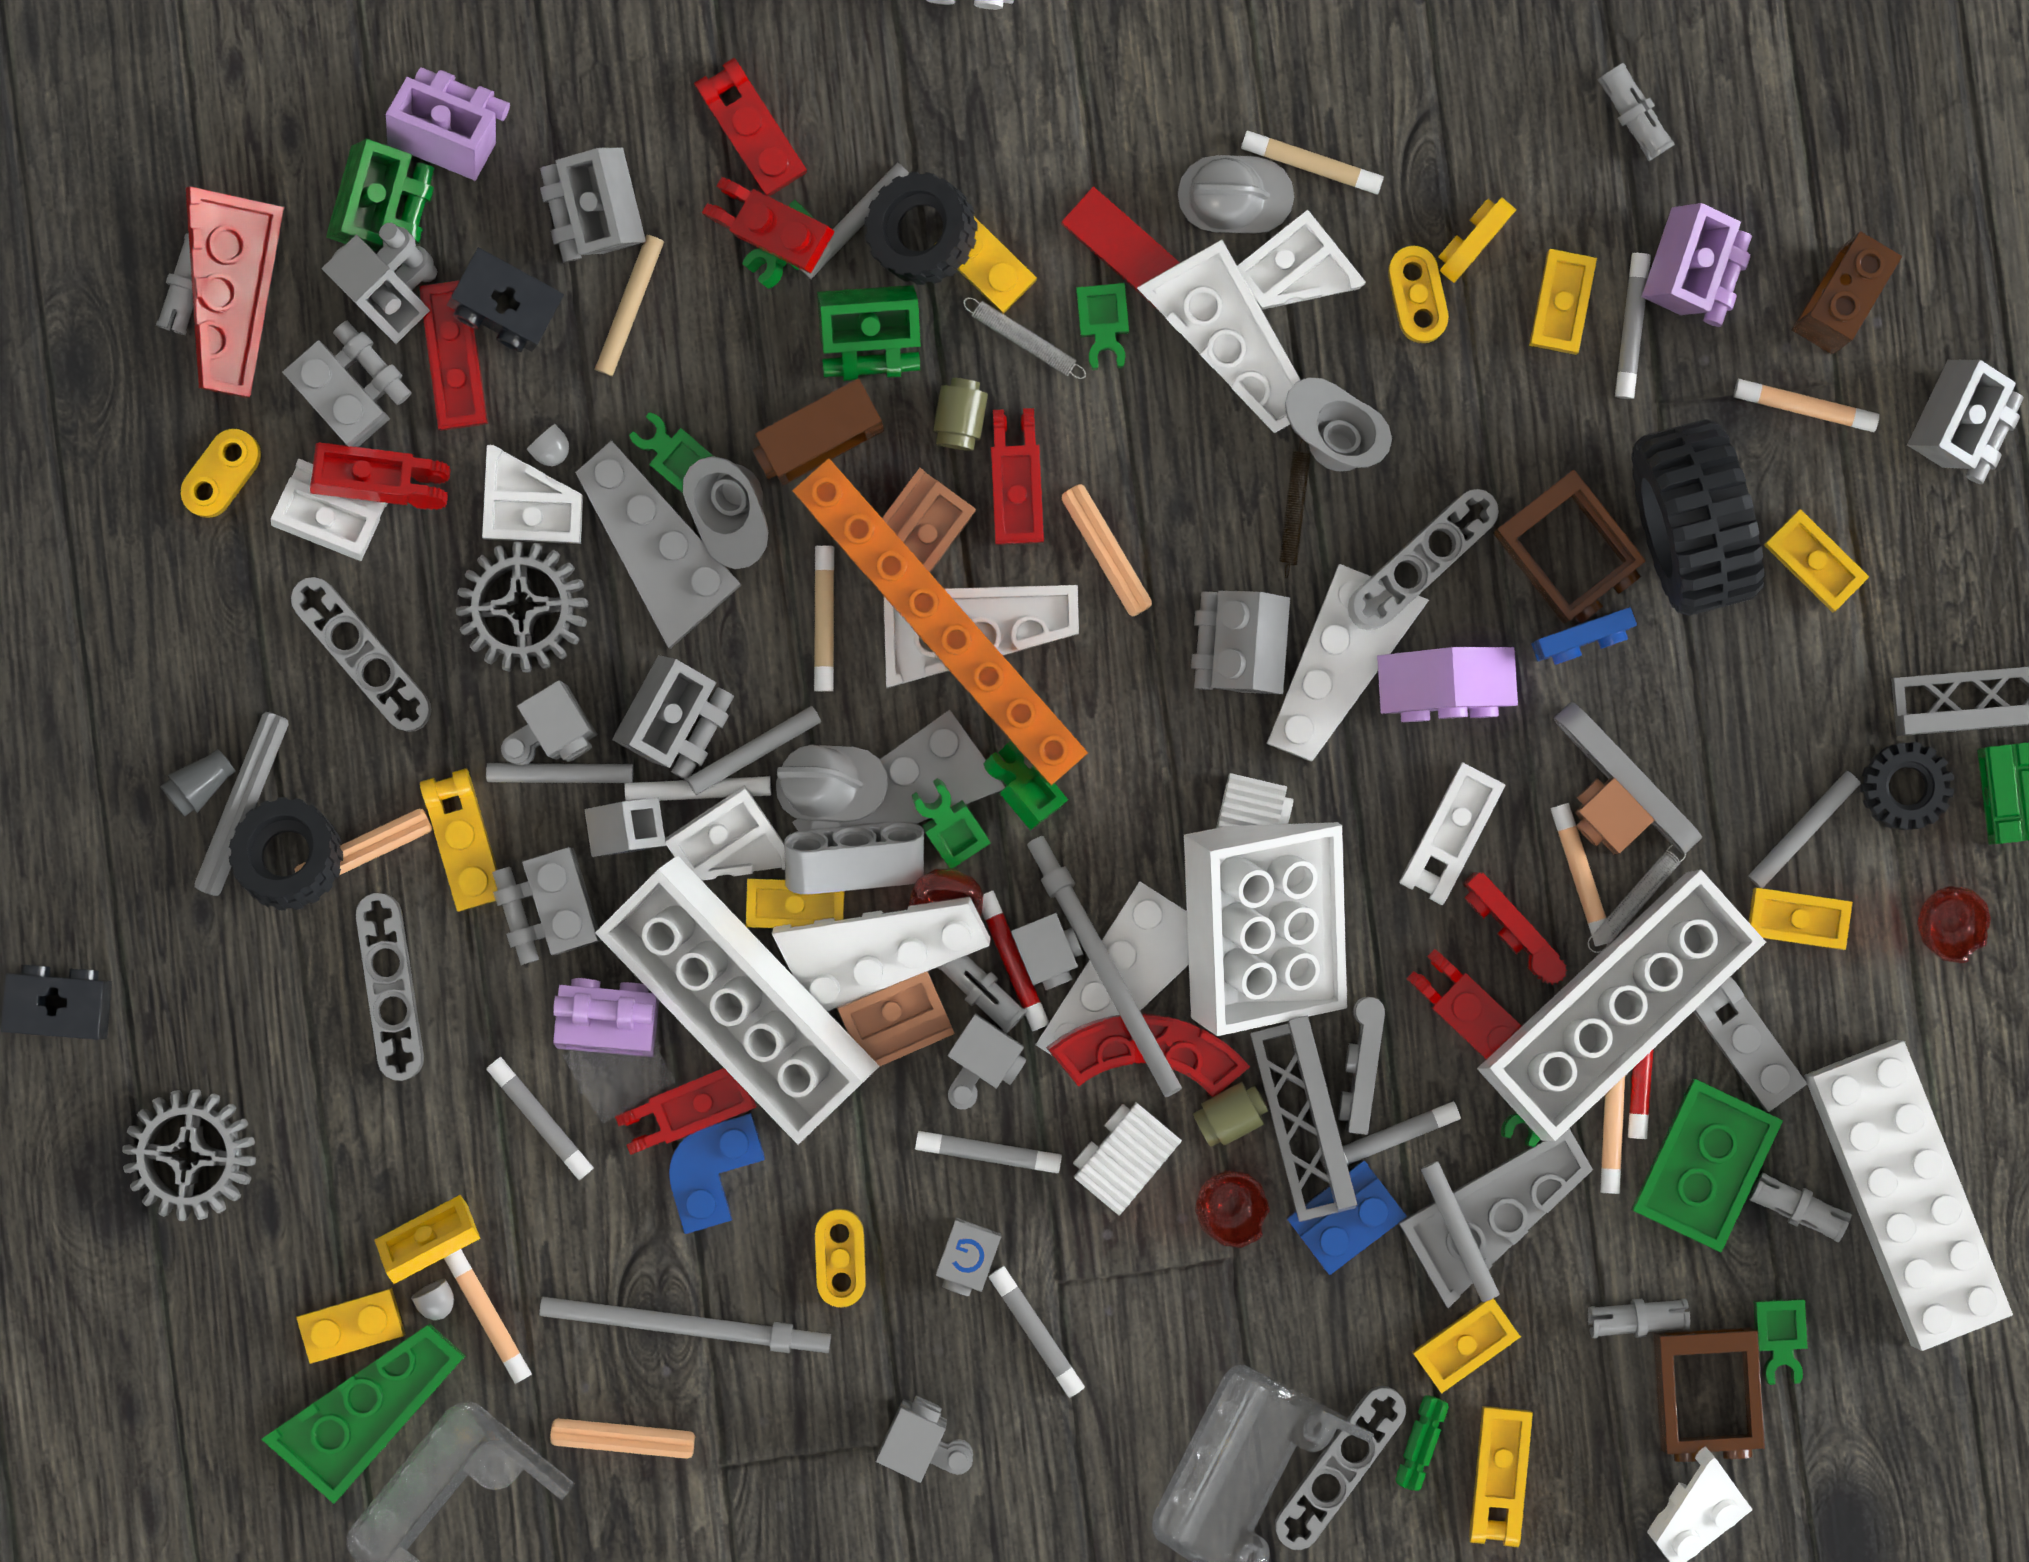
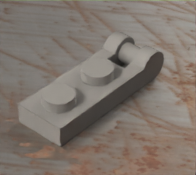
[1693,976,1807,1112]
[1338,997,1385,1135]

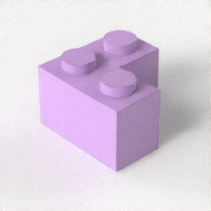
[1377,647,1518,722]

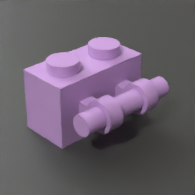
[386,67,510,181]
[1641,203,1752,327]
[553,978,659,1057]

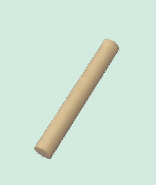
[595,235,664,376]

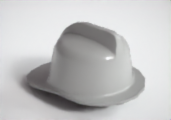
[1178,155,1294,234]
[1285,378,1392,471]
[683,456,769,569]
[776,744,888,822]

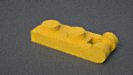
[420,768,498,912]
[1469,1406,1533,1547]

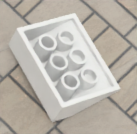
[1184,822,1347,1036]

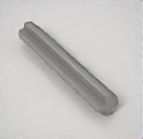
[194,712,289,896]

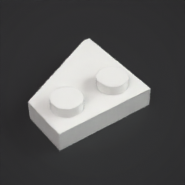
[1237,210,1366,310]
[482,445,583,544]
[665,785,785,880]
[1647,1446,1752,1562]

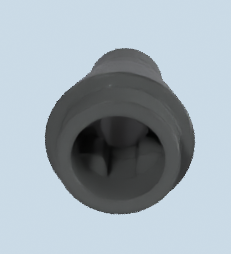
[160,749,236,817]

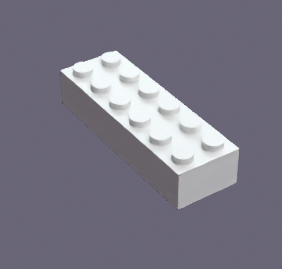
[595,855,880,1144]
[1477,870,1766,1141]
[1804,1040,2013,1351]

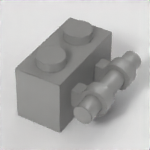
[540,148,646,263]
[321,223,437,344]
[282,320,412,447]
[1907,360,2024,484]
[1191,591,1290,694]
[612,655,734,781]
[501,680,598,766]
[492,847,602,965]
[948,1013,1026,1109]
[876,1396,973,1483]

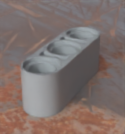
[784,822,924,894]

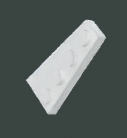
[1137,239,1301,433]
[1267,564,1429,762]
[884,585,1079,688]
[1035,881,1189,1055]
[772,897,991,1011]

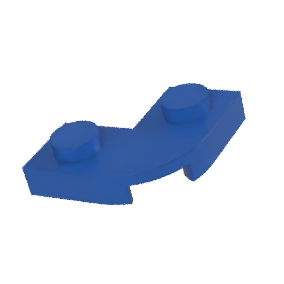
[669,1113,765,1234]

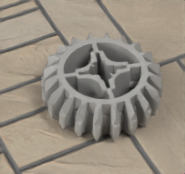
[456,542,588,673]
[122,1089,256,1221]

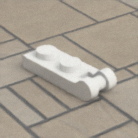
[1399,762,1506,905]

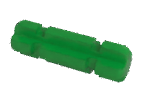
[1395,1395,1449,1491]

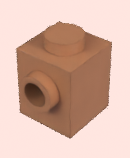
[1574,778,1654,854]

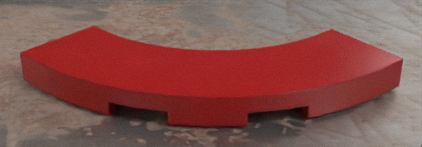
[1046,1014,1250,1097]

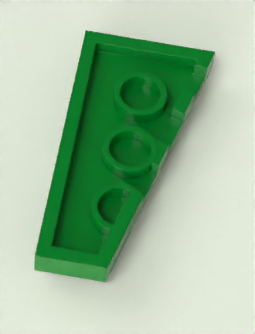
[261,1324,466,1504]

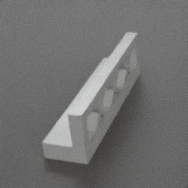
[1891,667,2029,736]
[1250,1015,1357,1222]

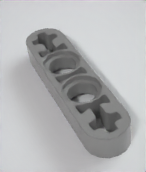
[1348,489,1499,630]
[291,577,432,732]
[1554,702,1702,855]
[356,893,424,1081]
[1275,1386,1406,1550]

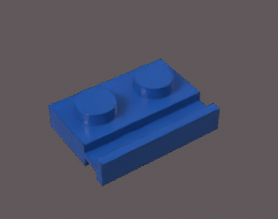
[1531,607,1637,665]
[1286,1160,1407,1275]

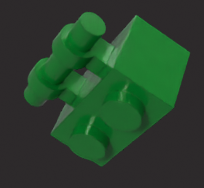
[326,139,435,252]
[817,285,921,381]

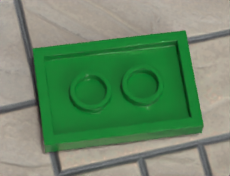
[1631,1078,1783,1252]

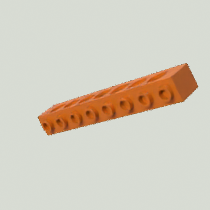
[792,459,1088,786]

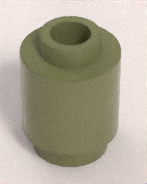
[933,378,988,451]
[1193,1082,1269,1147]

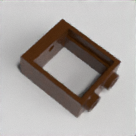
[1791,231,1902,354]
[752,378,884,486]
[1493,470,1646,624]
[1654,1327,1765,1462]

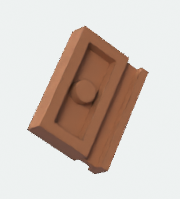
[882,468,976,572]
[837,971,955,1066]

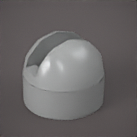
[527,424,569,466]
[411,1279,454,1320]

